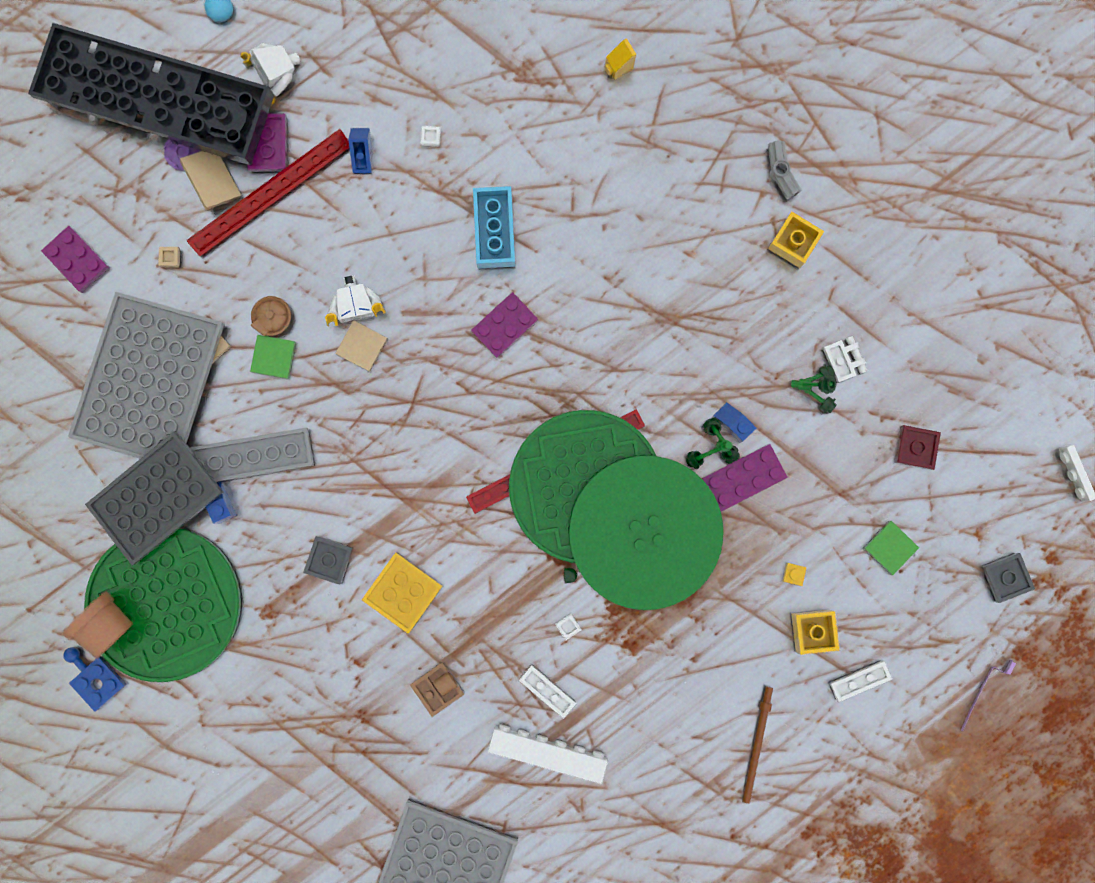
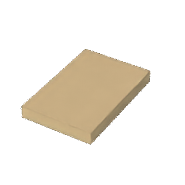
[180,151,241,210]

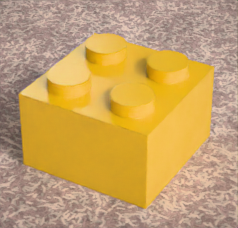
[768,212,824,268]
[791,610,840,655]

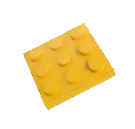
[362,552,443,634]

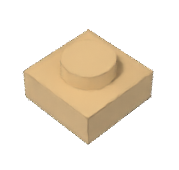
[158,247,180,267]

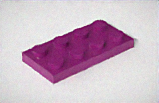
[702,444,788,512]

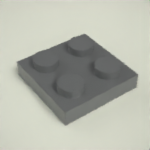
[303,536,353,585]
[982,553,1035,603]

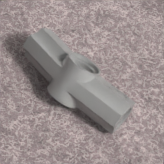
[768,140,802,200]

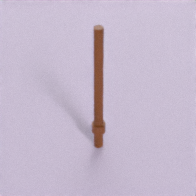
[742,686,773,804]

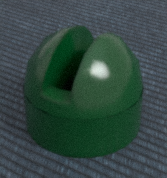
[564,568,577,584]

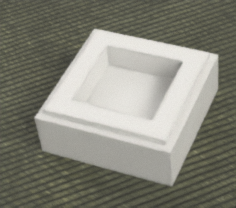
[421,126,441,147]
[555,614,582,640]

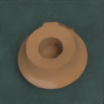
[251,296,291,336]

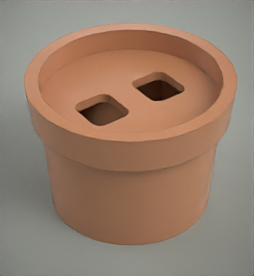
[61,591,133,659]

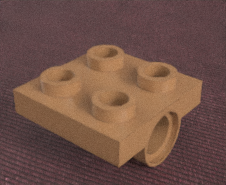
[410,662,465,717]

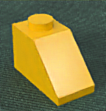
[604,38,636,80]

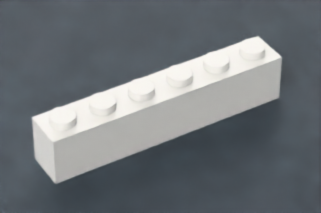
[488,724,608,784]

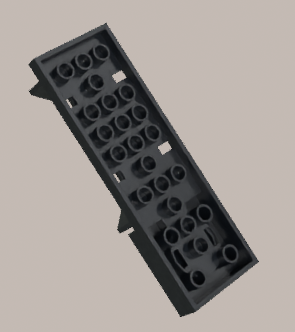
[28,23,274,165]

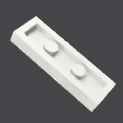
[1059,445,1095,502]
[830,660,892,702]
[519,665,576,719]

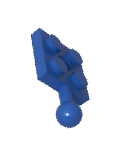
[63,647,126,712]

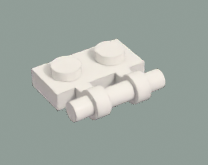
[823,336,867,383]

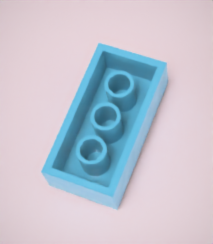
[473,186,515,269]

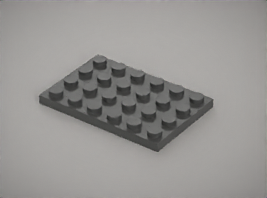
[85,431,224,565]

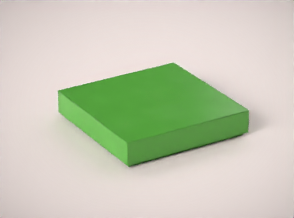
[250,335,296,379]
[864,521,919,575]

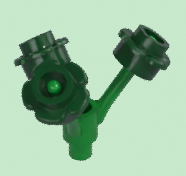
[791,364,837,414]
[686,417,740,469]

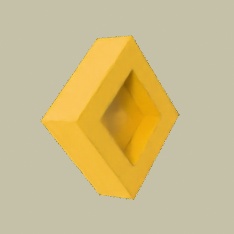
[782,563,807,586]

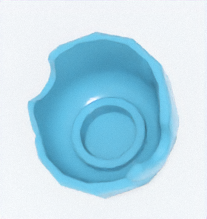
[204,0,234,22]

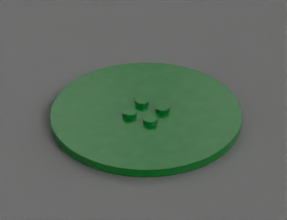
[509,410,656,563]
[569,455,724,610]
[84,528,241,682]

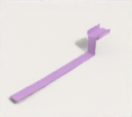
[961,660,1016,731]

